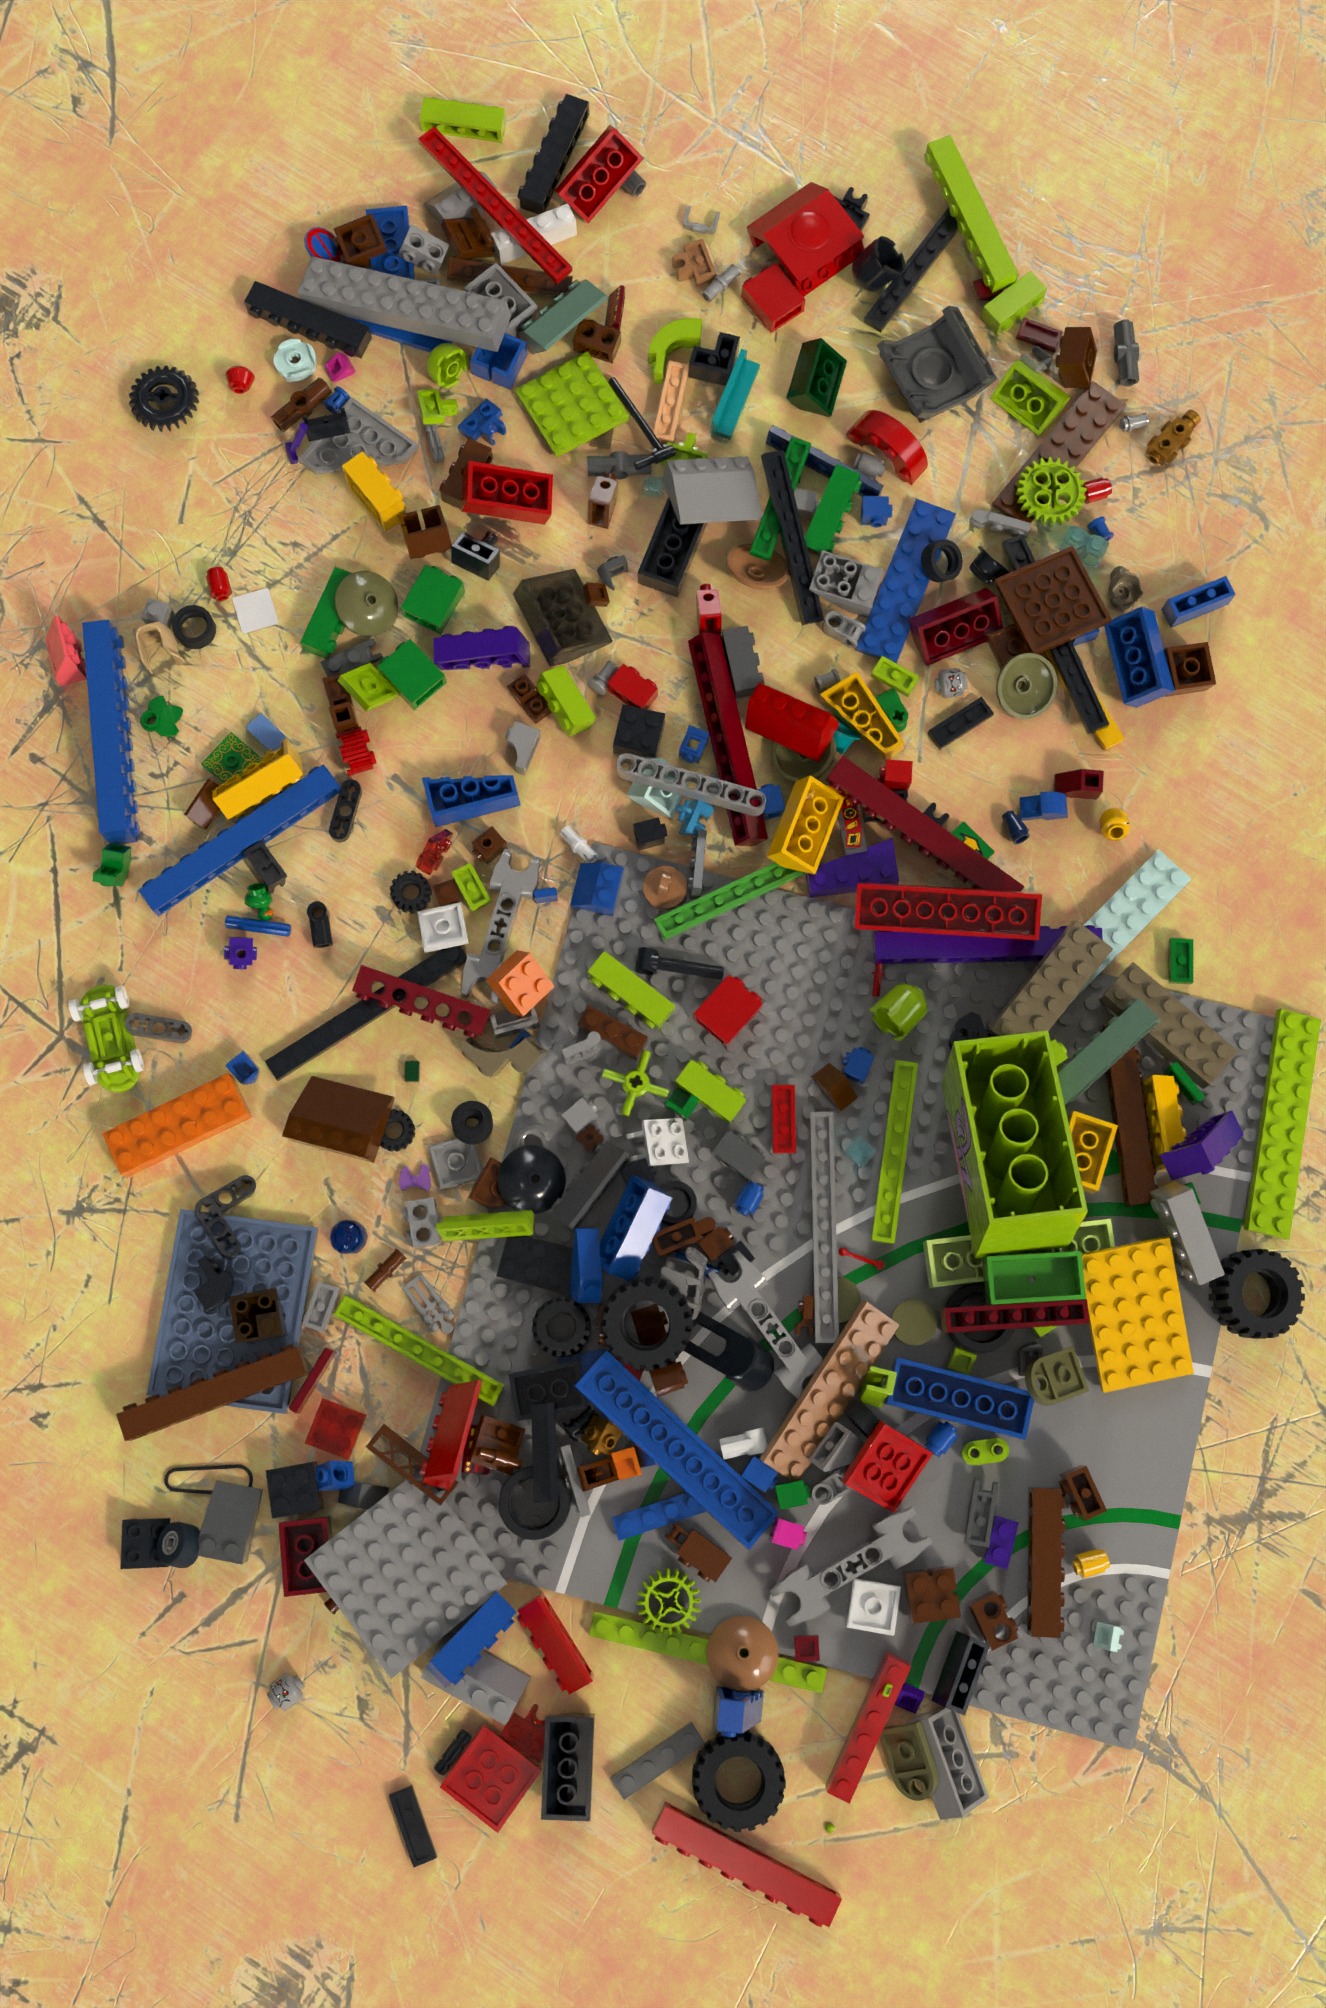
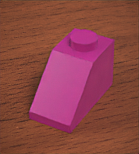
[769,1517,807,1550]

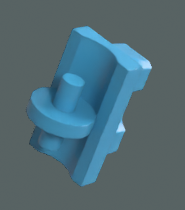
[675,799,714,837]

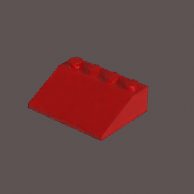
[419,1380,482,1490]

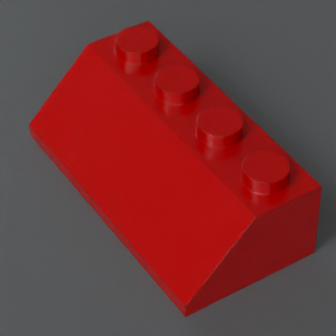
[554,125,644,224]
[745,682,840,762]
[517,1592,594,1695]

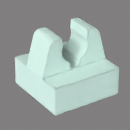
[1093,1622,1124,1652]

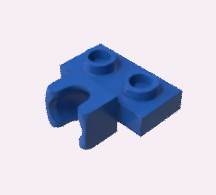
[457,398,506,445]

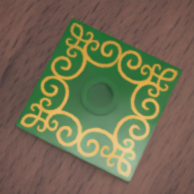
[201,732,263,783]

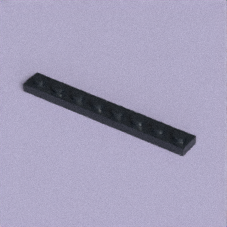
[864,207,958,333]
[761,450,824,626]

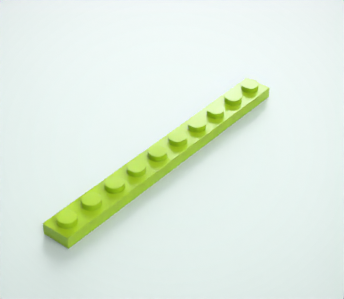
[589,1611,827,1693]

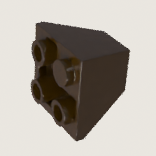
[229,1288,287,1344]

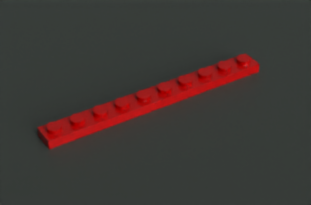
[418,126,573,284]

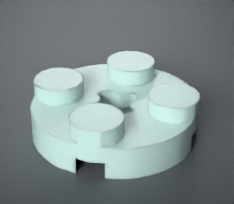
[273,339,317,382]

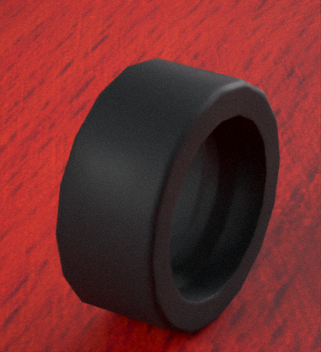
[921,539,963,583]
[172,605,216,649]
[660,1181,697,1226]
[843,1398,880,1438]

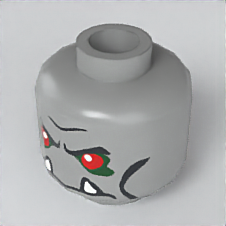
[934,668,967,698]
[267,1673,305,1711]

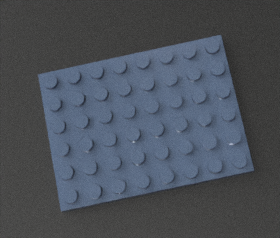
[147,1209,318,1414]

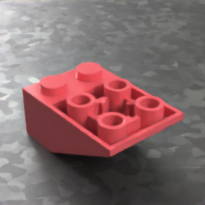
[45,615,87,687]

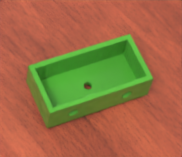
[982,1251,1086,1306]

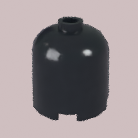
[852,236,905,292]

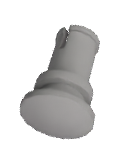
[587,661,619,696]

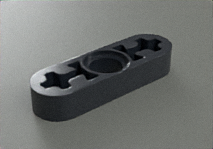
[329,779,362,843]

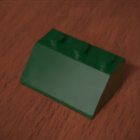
[786,338,847,417]

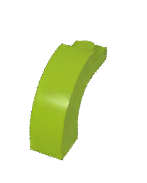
[648,318,702,384]

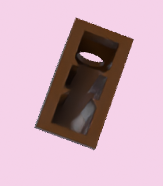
[588,473,618,529]

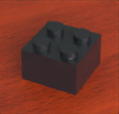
[613,705,665,758]
[265,1461,324,1519]

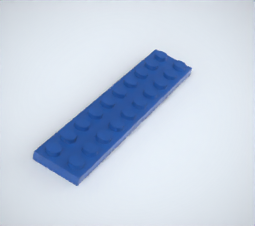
[573,1350,779,1550]

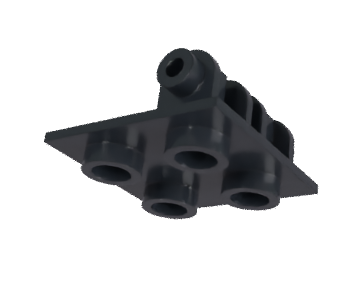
[120,1518,171,1569]

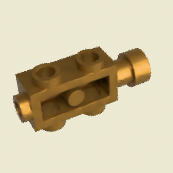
[1146,409,1201,466]

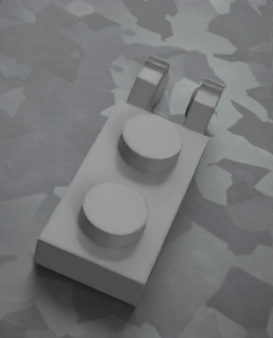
[970,509,1031,538]

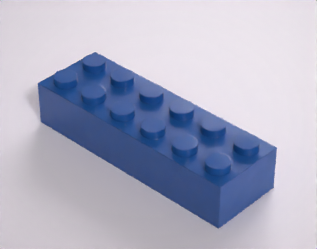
[883,1357,1034,1440]

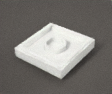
[417,902,469,953]
[846,1578,901,1636]

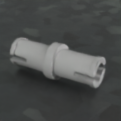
[701,264,740,302]

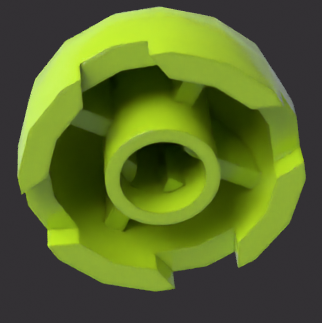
[426,343,468,389]

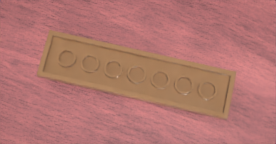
[760,1300,899,1482]

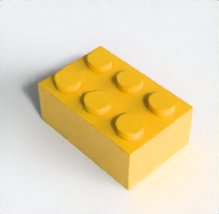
[342,451,406,532]
[1067,1111,1118,1194]

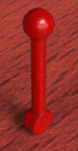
[838,1247,885,1270]

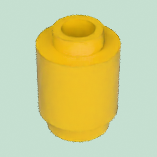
[1072,1548,1110,1579]

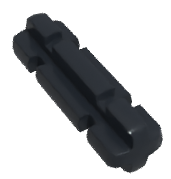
[434,1729,472,1776]

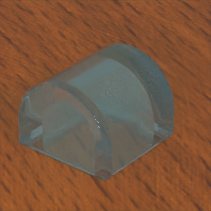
[642,476,665,499]

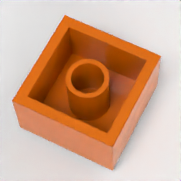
[486,950,555,1017]

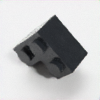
[688,332,740,386]

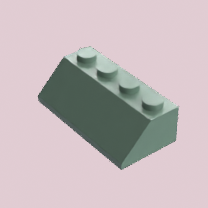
[518,279,608,354]

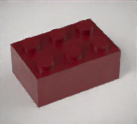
[279,1516,332,1597]

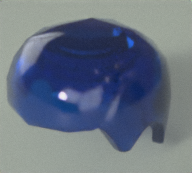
[329,1219,368,1254]

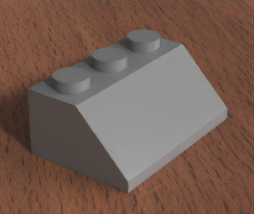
[424,171,497,225]
[464,263,537,337]

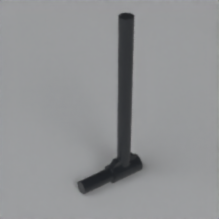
[608,377,676,470]

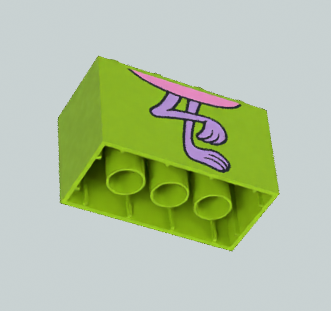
[941,1030,1088,1258]

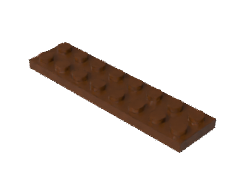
[992,381,1126,523]

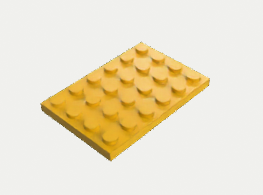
[1082,1236,1194,1393]

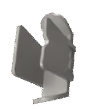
[657,1247,708,1320]

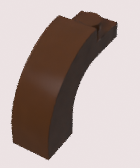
[323,673,359,733]

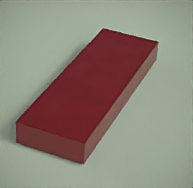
[289,1347,337,1414]

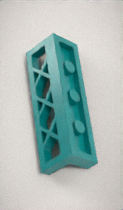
[711,348,760,440]

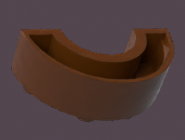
[630,1303,688,1397]

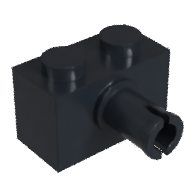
[451,531,500,581]

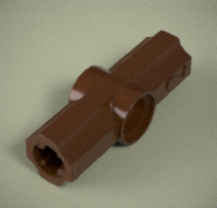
[271,378,332,432]

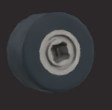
[157,1521,200,1568]

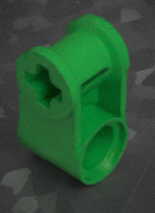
[875,688,908,732]

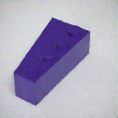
[433,626,530,670]
[806,838,899,898]
[1160,1110,1244,1181]

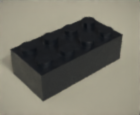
[637,498,708,598]

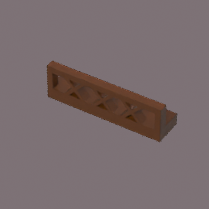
[366,1424,459,1506]

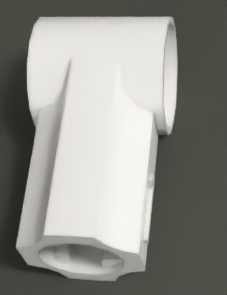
[719,1427,768,1459]

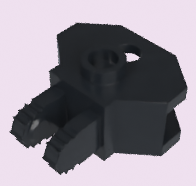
[948,1012,997,1052]

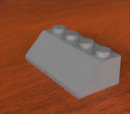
[421,1632,530,1726]
[907,1706,989,1820]

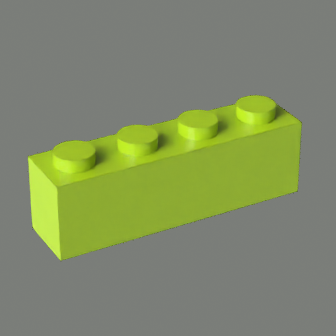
[419,97,506,143]
[587,951,676,1031]

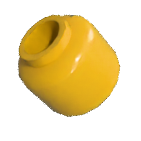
[1099,808,1130,841]

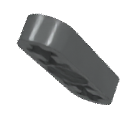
[125,1013,192,1043]

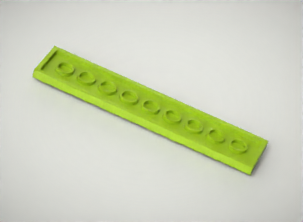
[1244,1009,1321,1240]

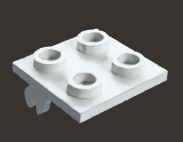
[626,1118,689,1166]

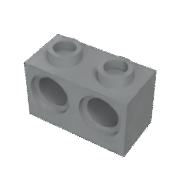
[398,224,449,275]
[403,1197,443,1249]

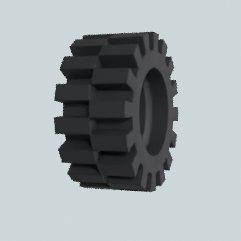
[390,871,432,914]
[380,1109,415,1152]

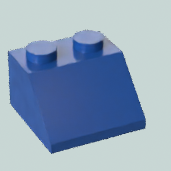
[570,862,624,916]

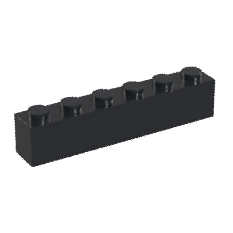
[517,94,590,215]
[244,281,372,359]

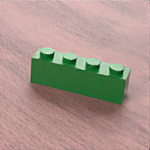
[805,464,862,555]
[300,567,352,659]

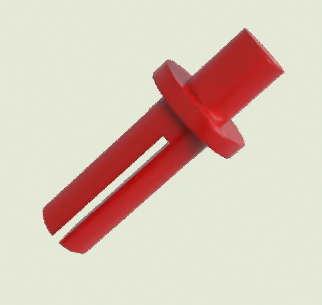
[871,963,885,997]

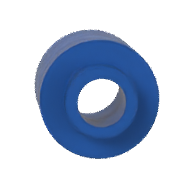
[734,1181,764,1217]
[924,1421,958,1458]

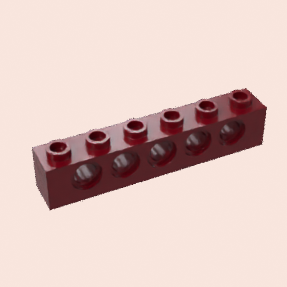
[352,965,491,1039]
[940,1299,1089,1333]

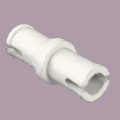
[559,825,598,863]

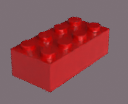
[461,461,553,525]

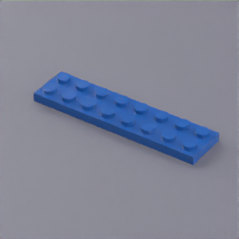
[855,499,956,664]

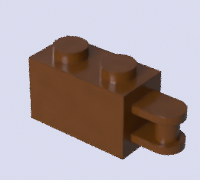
[652,1217,716,1258]
[665,1522,732,1583]

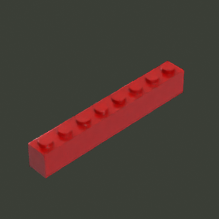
[652,1801,842,1927]

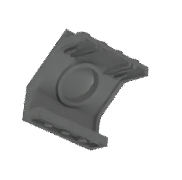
[877,306,997,423]

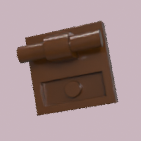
[441,208,495,259]
[467,1415,526,1475]

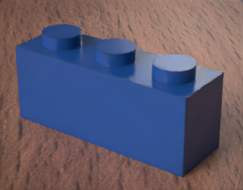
[1161,576,1236,628]

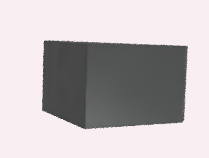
[337,1481,389,1509]

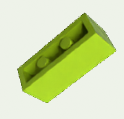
[980,271,1047,335]
[536,665,596,737]
[675,1059,746,1125]

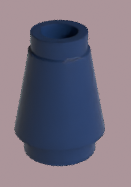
[1002,810,1030,844]

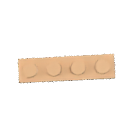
[654,361,689,443]

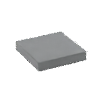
[428,1138,482,1191]

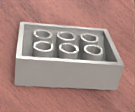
[663,456,762,524]

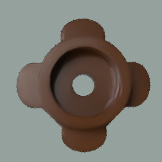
[576,1125,603,1152]

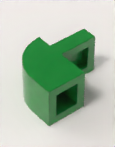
[93,843,132,887]

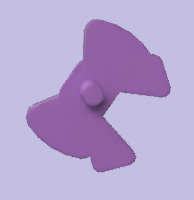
[399,1164,431,1191]

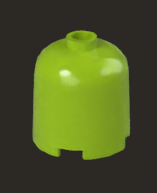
[869,984,927,1041]

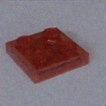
[305,1398,367,1460]

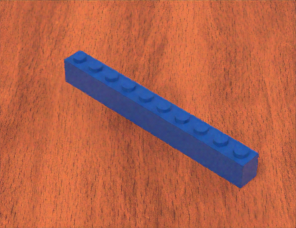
[139,764,341,917]

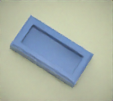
[245,713,292,751]

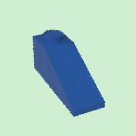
[569,1227,602,1303]

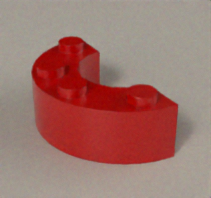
[846,410,928,486]

